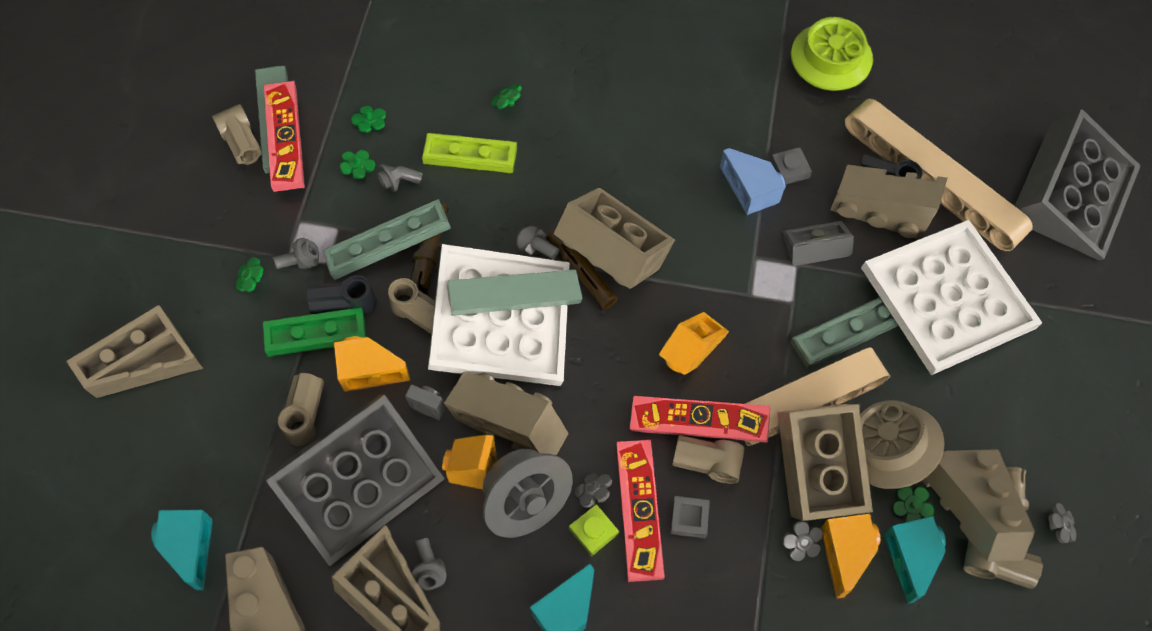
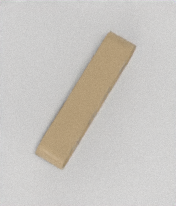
[745,347,890,446]

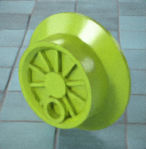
[791,17,873,91]

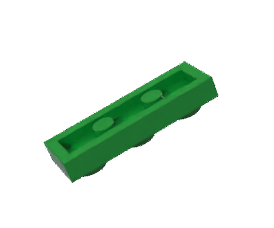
[263,307,366,357]

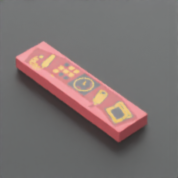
[264,81,305,192]
[630,396,771,443]
[616,440,664,582]

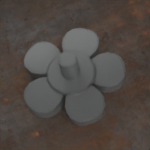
[574,473,612,508]
[1049,503,1077,544]
[782,521,823,561]

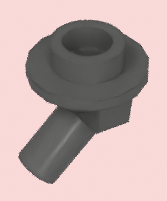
[377,163,423,192]
[516,226,559,260]
[272,237,319,269]
[411,538,447,590]

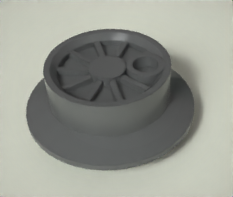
[483,449,573,538]

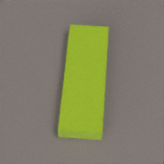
[422,133,517,173]

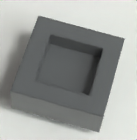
[770,147,812,185]
[405,384,445,421]
[670,496,710,538]

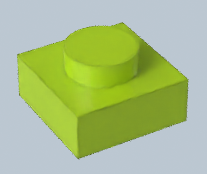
[569,504,619,557]

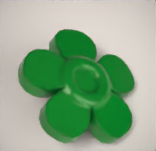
[491,84,522,109]
[351,106,386,133]
[340,150,375,179]
[236,257,264,292]
[892,487,934,522]

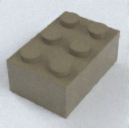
[554,187,675,289]
[777,404,873,521]

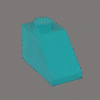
[151,510,213,590]
[883,516,946,604]
[530,564,594,631]

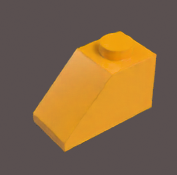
[659,312,729,375]
[334,336,410,392]
[442,435,497,490]
[820,514,880,598]

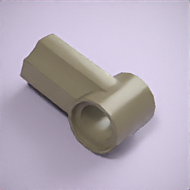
[212,104,262,165]
[388,278,435,334]
[278,373,324,446]
[672,435,745,484]
[963,540,1043,589]

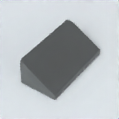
[782,221,854,266]

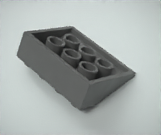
[1015,109,1140,261]
[264,394,445,566]

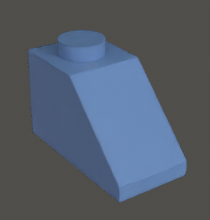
[720,148,785,215]

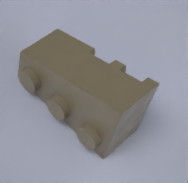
[831,165,948,240]
[67,305,203,398]
[444,371,569,455]
[922,449,1035,562]
[332,525,440,631]
[225,547,305,631]

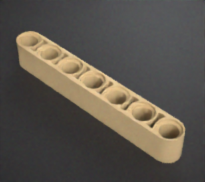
[845,99,1033,251]

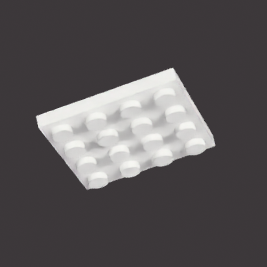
[861,220,1042,375]
[428,244,570,386]

